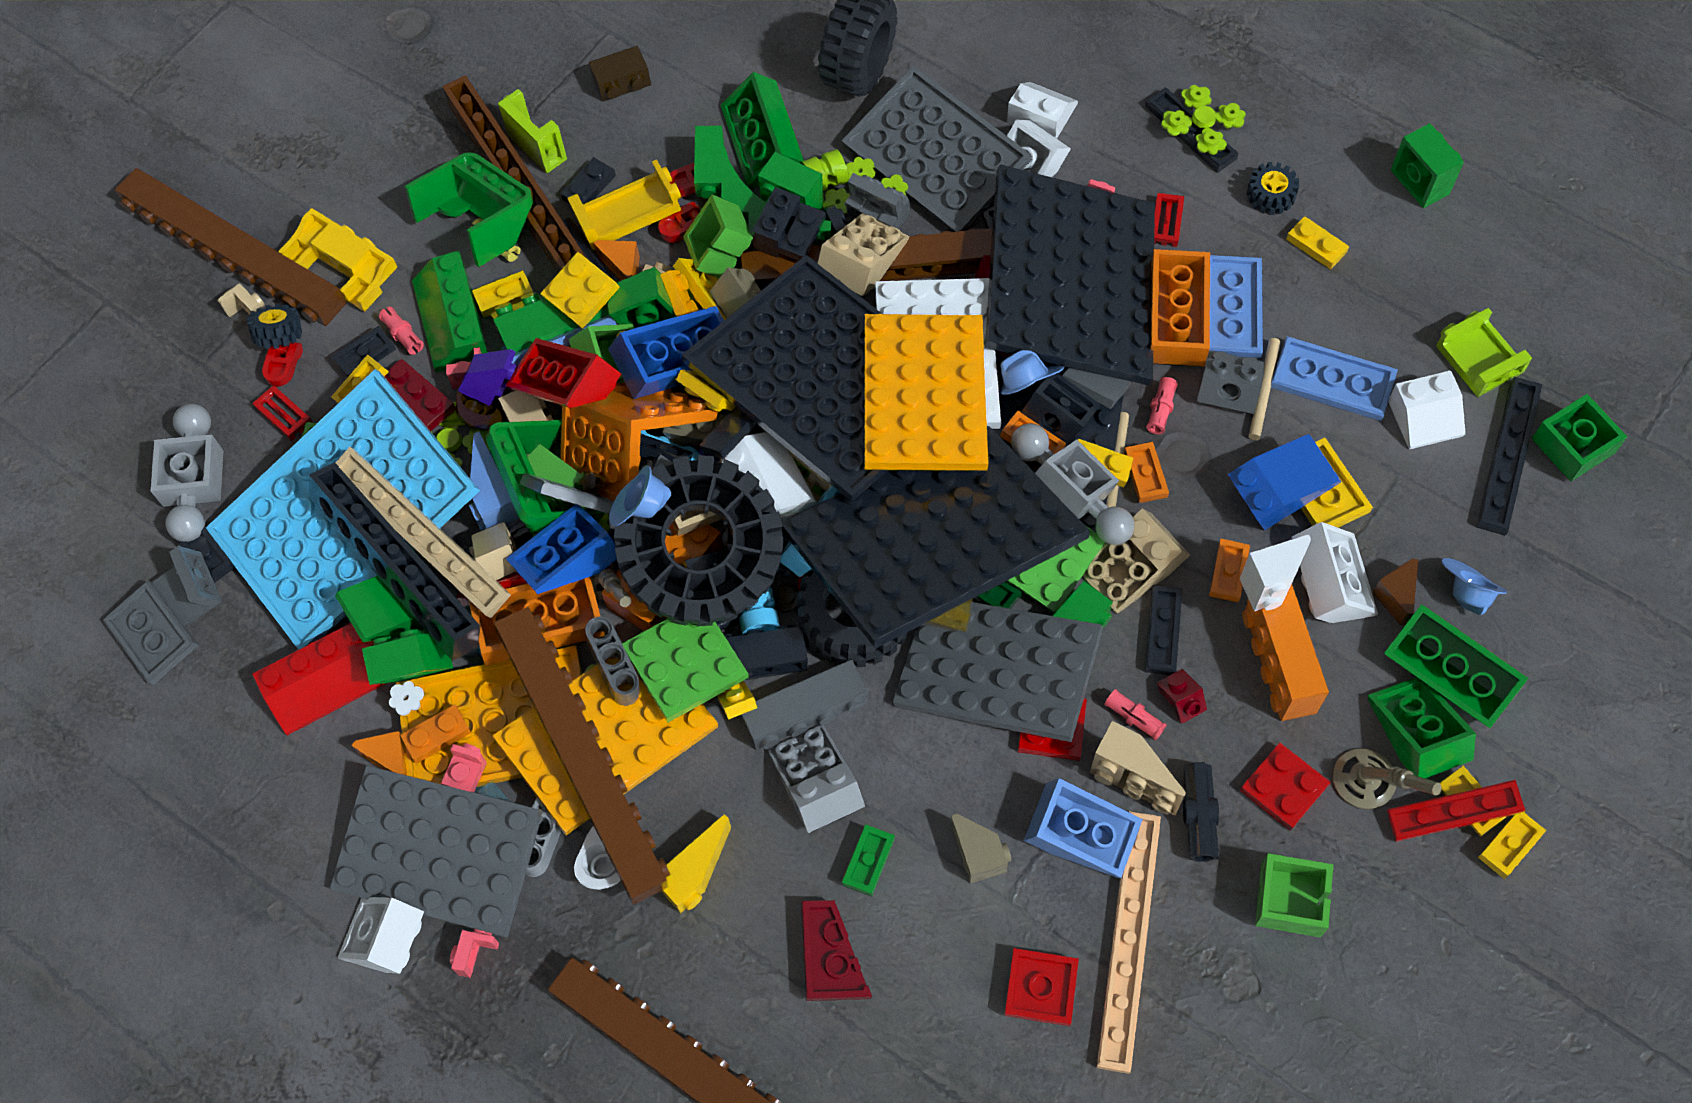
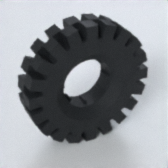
[614,455,783,627]

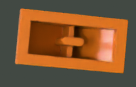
[594,240,640,281]
[352,731,407,776]

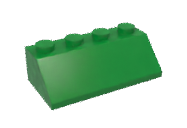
[721,72,804,188]
[412,251,488,373]
[490,292,609,353]
[1384,604,1529,729]

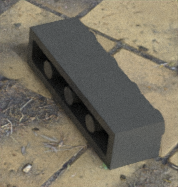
[741,660,868,750]

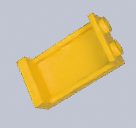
[568,159,682,250]

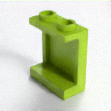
[498,89,567,174]
[1436,308,1532,397]

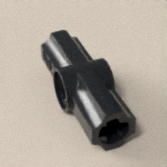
[1183,762,1219,862]

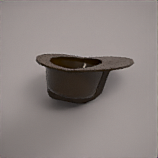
[455,386,502,430]

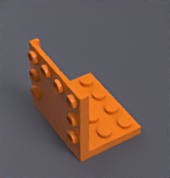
[561,382,718,501]

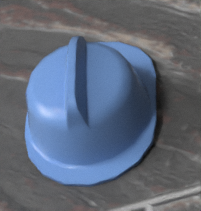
[1000,350,1064,395]
[609,465,671,526]
[1442,558,1507,615]

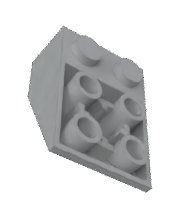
[767,725,865,833]

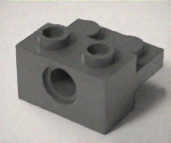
[845,173,911,230]
[1197,350,1264,414]

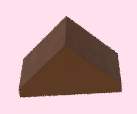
[1372,558,1418,626]

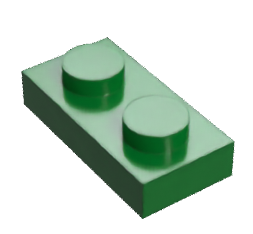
[842,824,895,897]

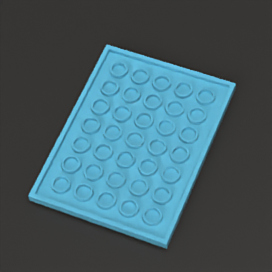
[206,369,480,650]

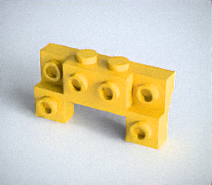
[278,208,397,312]

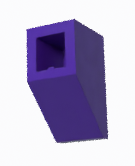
[458,349,516,406]

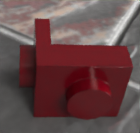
[1157,669,1207,723]

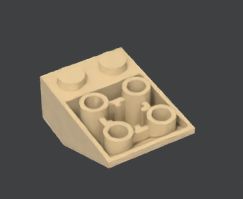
[818,213,909,296]
[1083,508,1190,614]
[1090,721,1186,815]

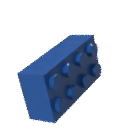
[608,306,724,399]

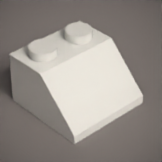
[1007,82,1078,139]
[1007,120,1071,177]
[1388,371,1465,450]
[1240,534,1311,611]
[338,897,424,974]

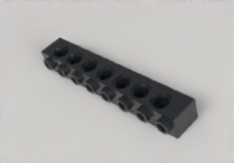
[309,462,480,661]

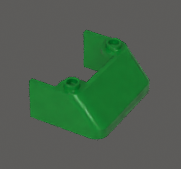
[404,153,533,267]
[486,420,605,537]

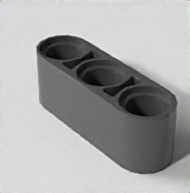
[585,616,639,706]

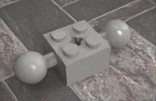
[150,403,224,542]
[1011,423,1135,545]

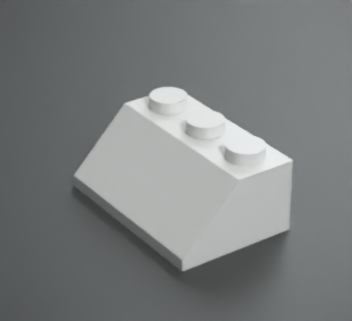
[720,432,817,521]
[1292,522,1378,623]

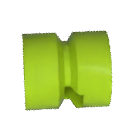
[801,149,849,191]

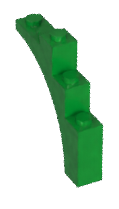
[694,126,831,252]

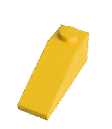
[661,814,731,914]

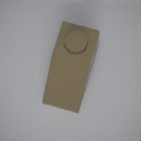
[951,814,1011,883]

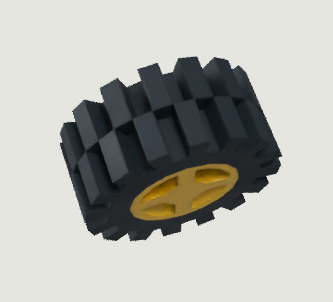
[1247,162,1300,215]
[247,304,302,349]

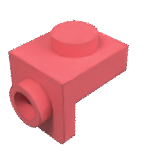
[450,928,499,978]

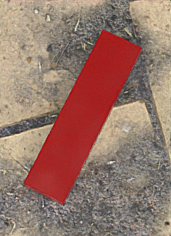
[1387,780,1526,842]

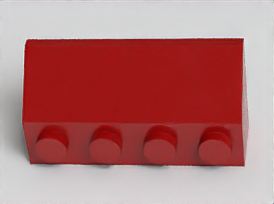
[506,338,621,408]
[253,623,387,736]

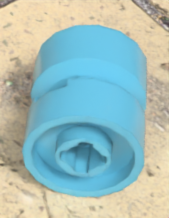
[739,587,780,635]

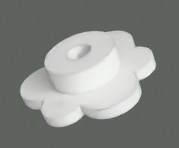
[389,681,424,716]

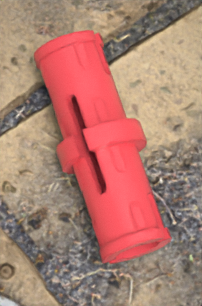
[379,307,424,355]
[1146,377,1178,435]
[1104,689,1167,741]

